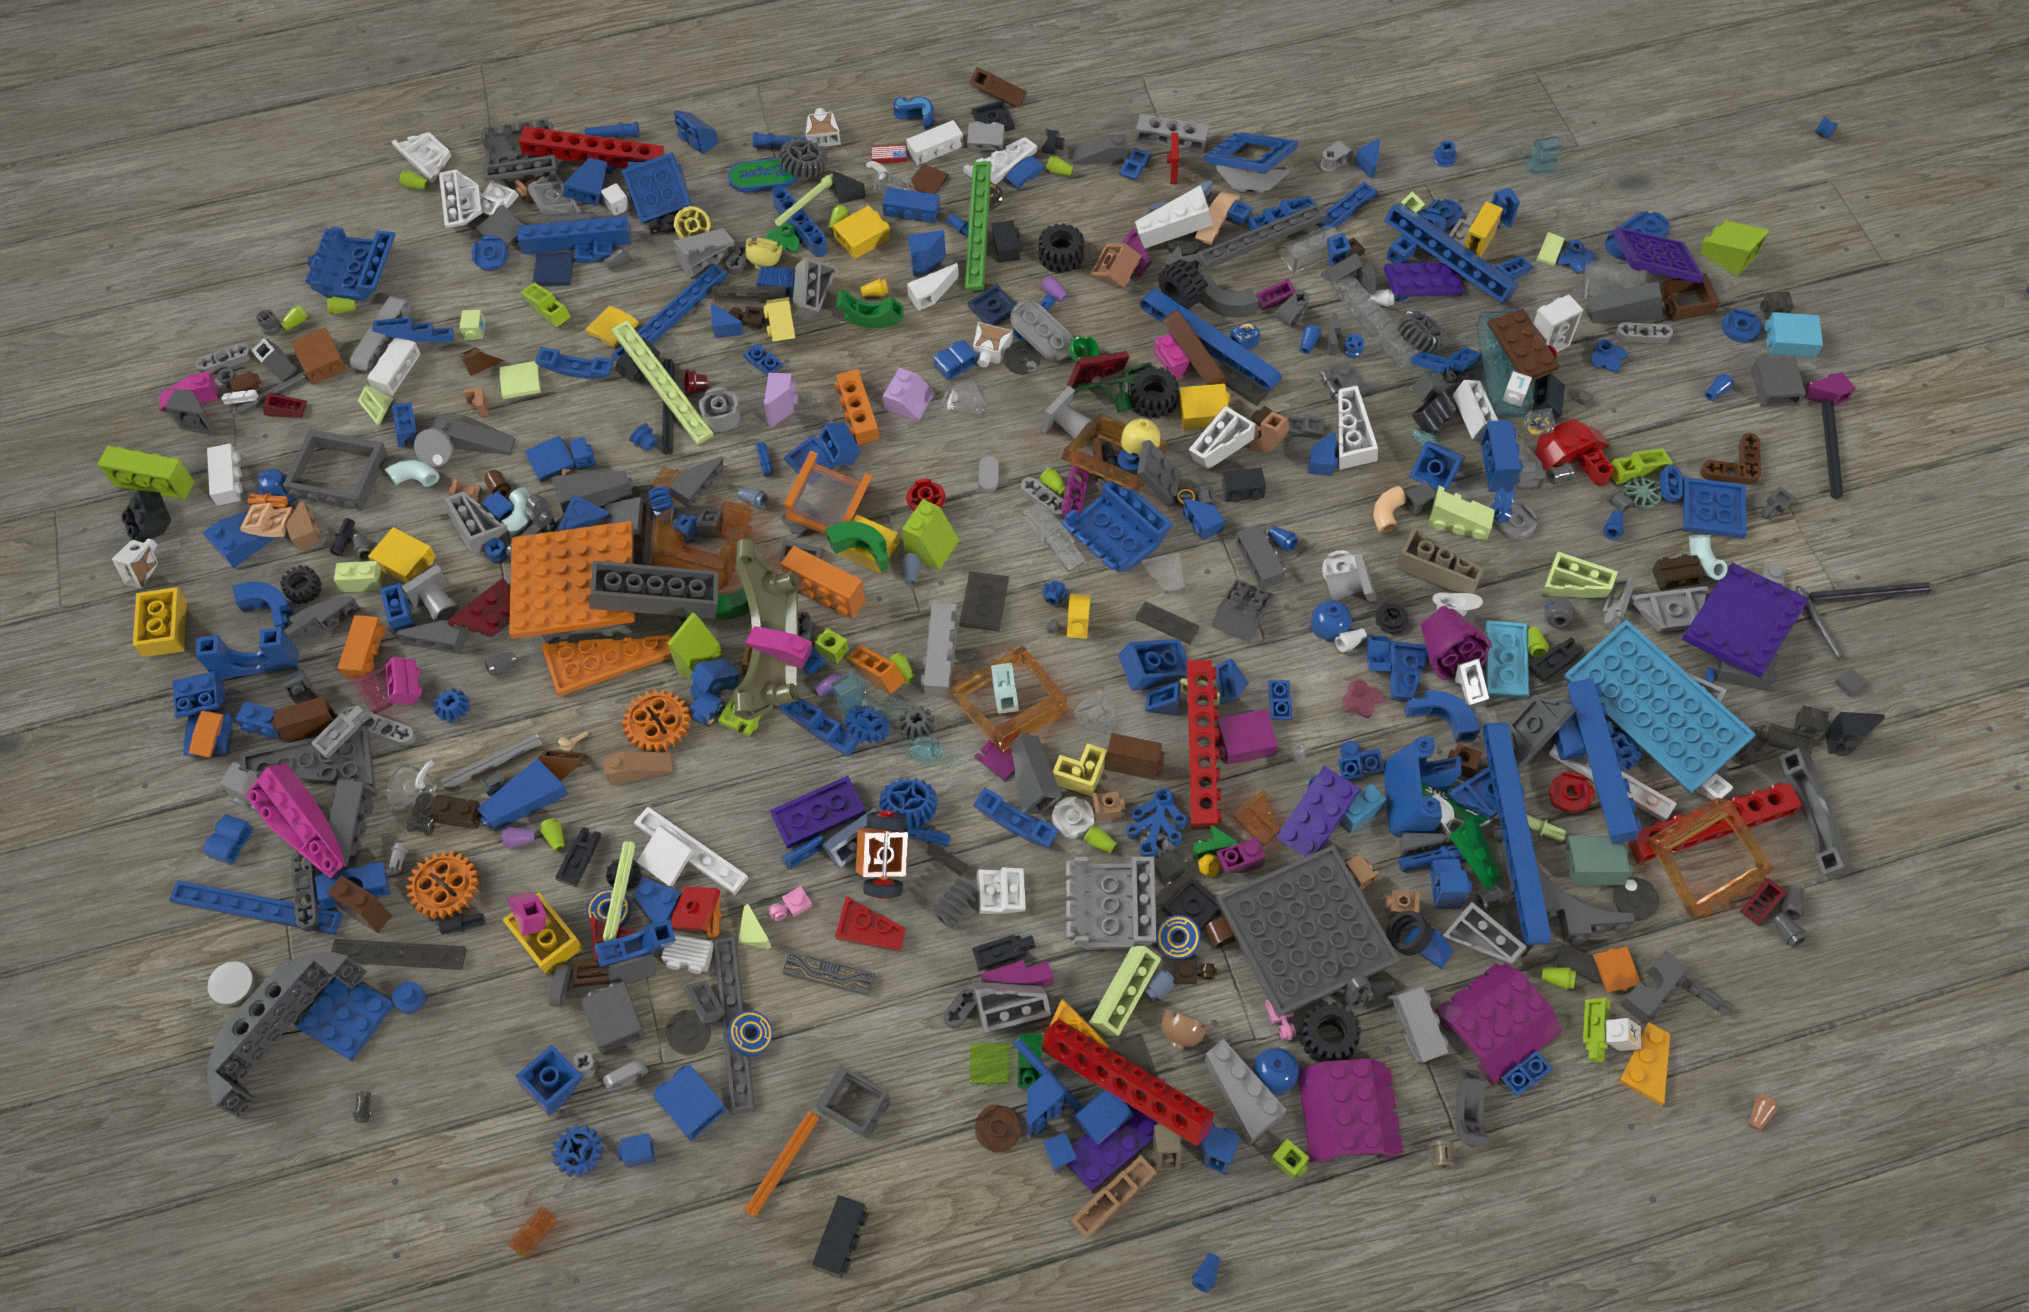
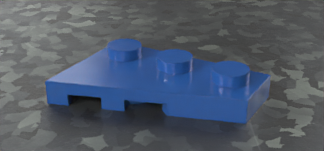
[1388,641,1427,701]

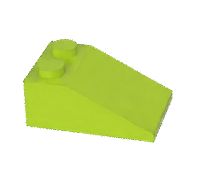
[667,612,722,681]

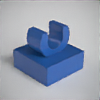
[1227,200,1252,225]

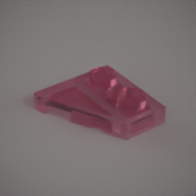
[354,666,393,714]

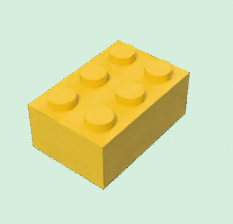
[133,587,187,657]
[502,892,583,976]

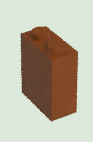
[291,327,347,384]

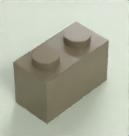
[1153,1123,1182,1171]

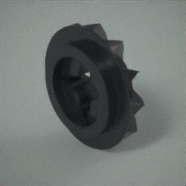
[1375,604,1408,634]
[605,859,641,890]

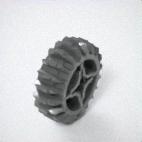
[779,138,827,179]
[1397,310,1447,354]

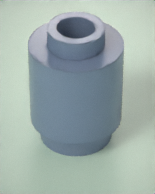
[1142,970,1174,1003]

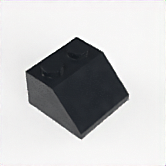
[1825,712,1885,756]

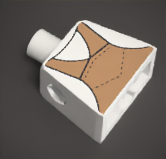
[806,108,841,146]
[973,322,1013,367]
[112,539,158,589]

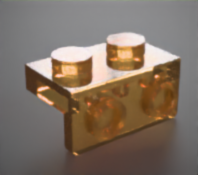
[719,500,753,542]

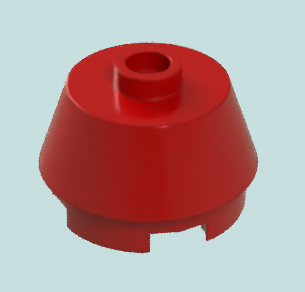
[906,478,946,512]

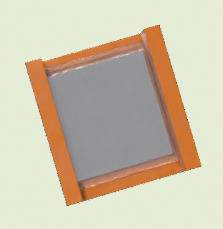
[783,451,872,535]

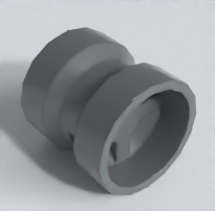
[256,309,281,336]

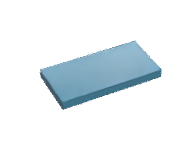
[1485,620,1529,699]

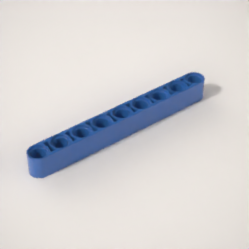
[1140,289,1282,392]

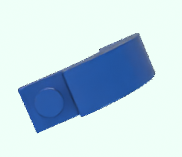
[232,582,294,630]
[1404,690,1480,742]
[594,919,676,967]

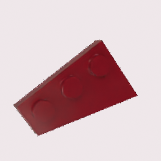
[1067,351,1130,389]

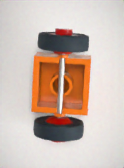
[856,810,908,899]

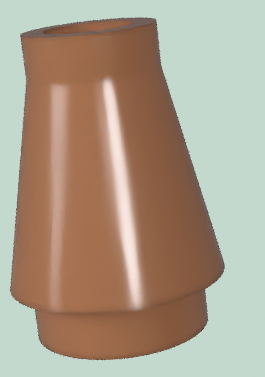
[1748,1094,1778,1132]

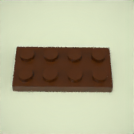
[1488,308,1560,380]

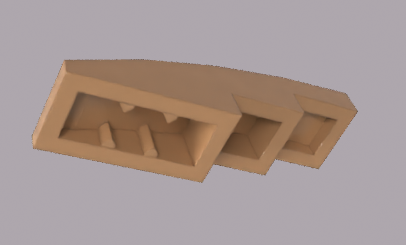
[1070,1155,1158,1239]

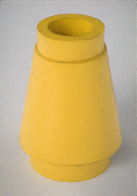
[861,278,889,298]

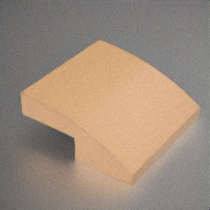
[240,503,294,537]

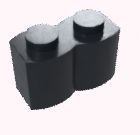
[1412,390,1456,434]

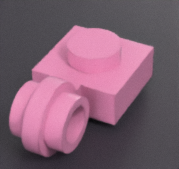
[769,886,812,921]
[1265,1000,1296,1041]

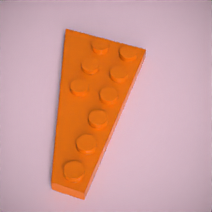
[541,635,672,697]

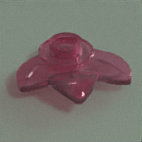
[1342,679,1384,718]

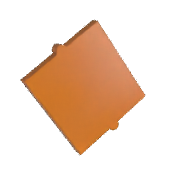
[1593,947,1641,993]

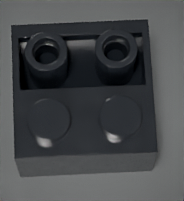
[122,490,172,543]

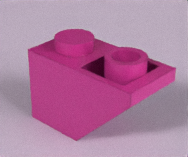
[507,892,546,936]

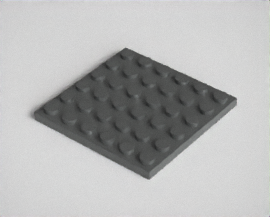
[1215,845,1400,1018]

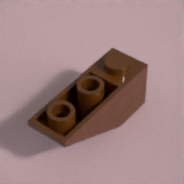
[970,67,1027,108]

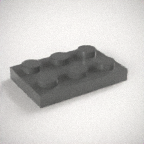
[1137,440,1181,506]

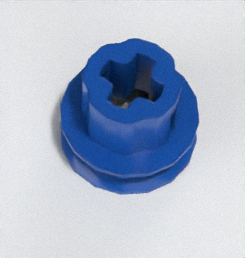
[1433,140,1457,167]
[629,423,658,452]

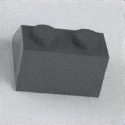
[166,389,217,436]

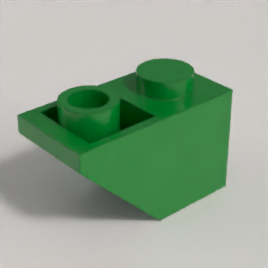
[1017,1033,1042,1089]

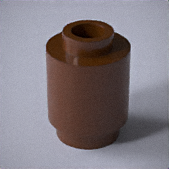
[230,371,262,392]
[485,470,511,497]

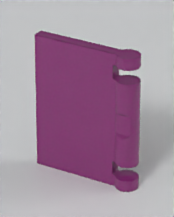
[974,721,1022,781]

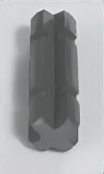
[1688,980,1733,1016]

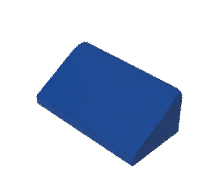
[781,835,824,869]

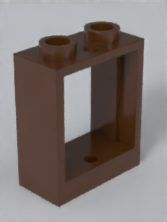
[1660,273,1720,321]

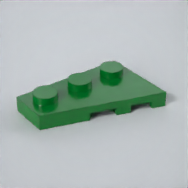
[1449,814,1503,890]

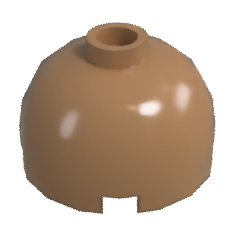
[1161,1009,1209,1050]

